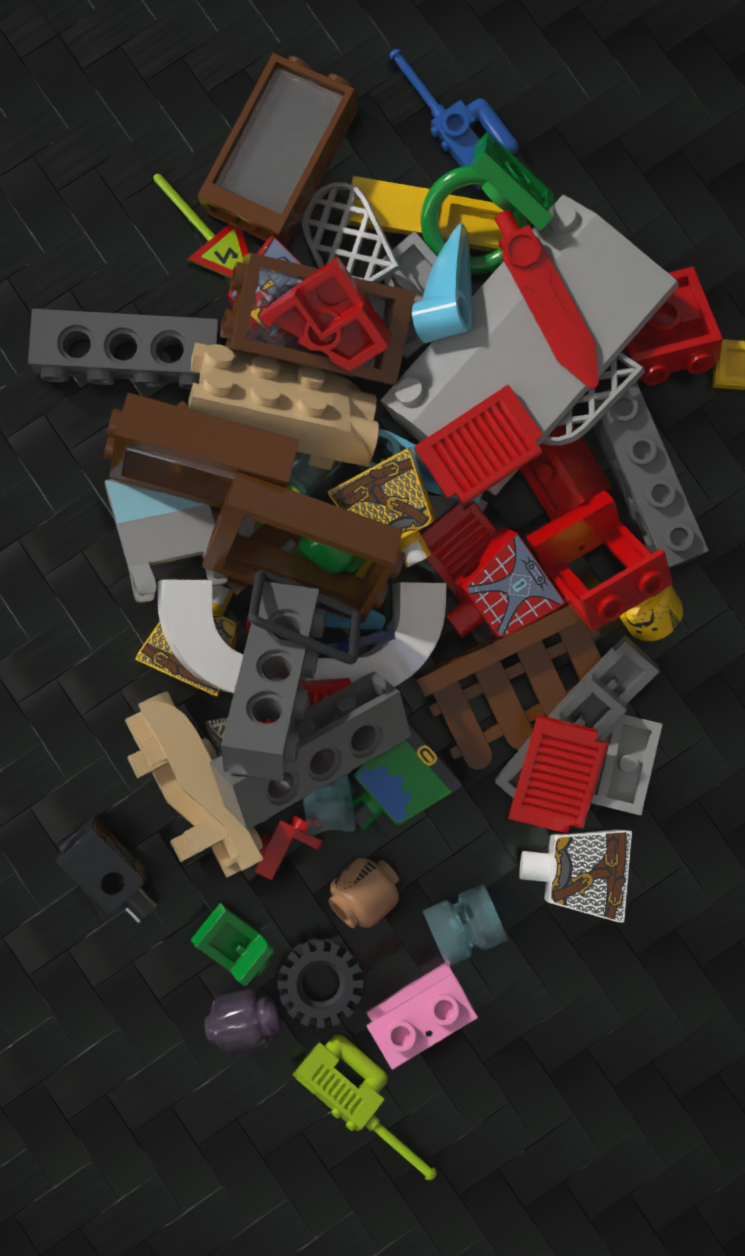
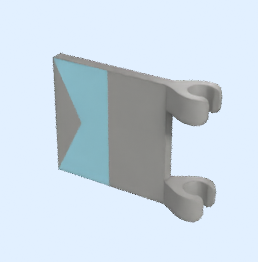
[105,479,228,602]

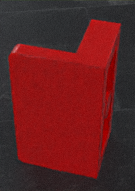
[519,416,611,521]

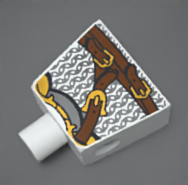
[520,829,632,922]

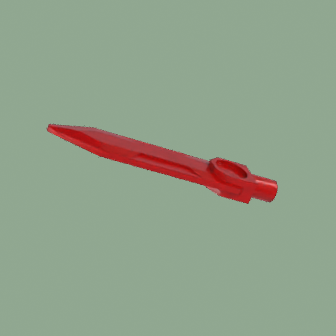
[494,210,599,389]

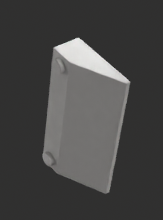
[380,195,679,496]

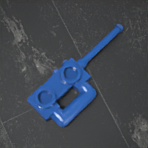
[390,49,519,191]

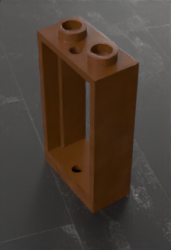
[201,471,405,624]

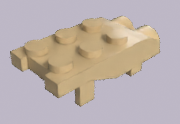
[188,342,379,470]
[125,691,263,878]

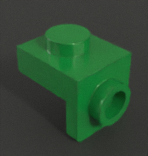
[191,903,274,986]

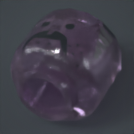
[205,989,279,1056]

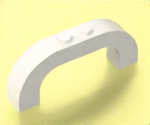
[158,580,446,694]

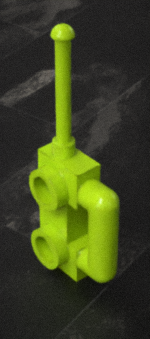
[292,1034,437,1181]

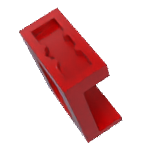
[526,490,673,632]

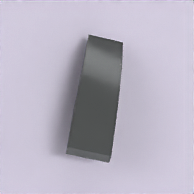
[495,635,660,798]

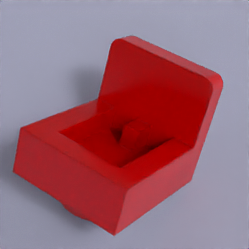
[254,815,324,880]

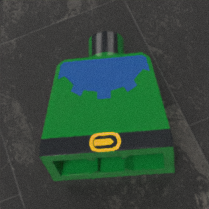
[345,724,462,830]

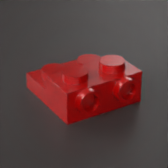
[621,267,723,385]

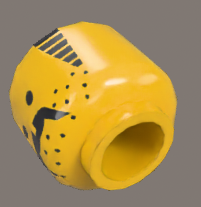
[619,585,683,641]

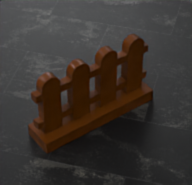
[412,601,602,770]

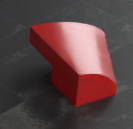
[259,257,392,372]

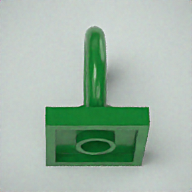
[420,131,554,275]

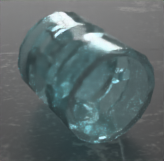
[422,884,508,967]

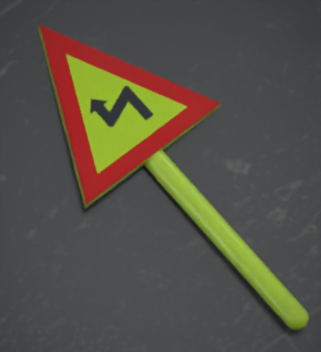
[154,174,249,278]

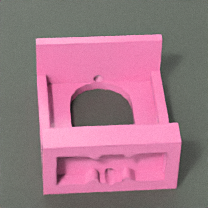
[366,962,478,1069]

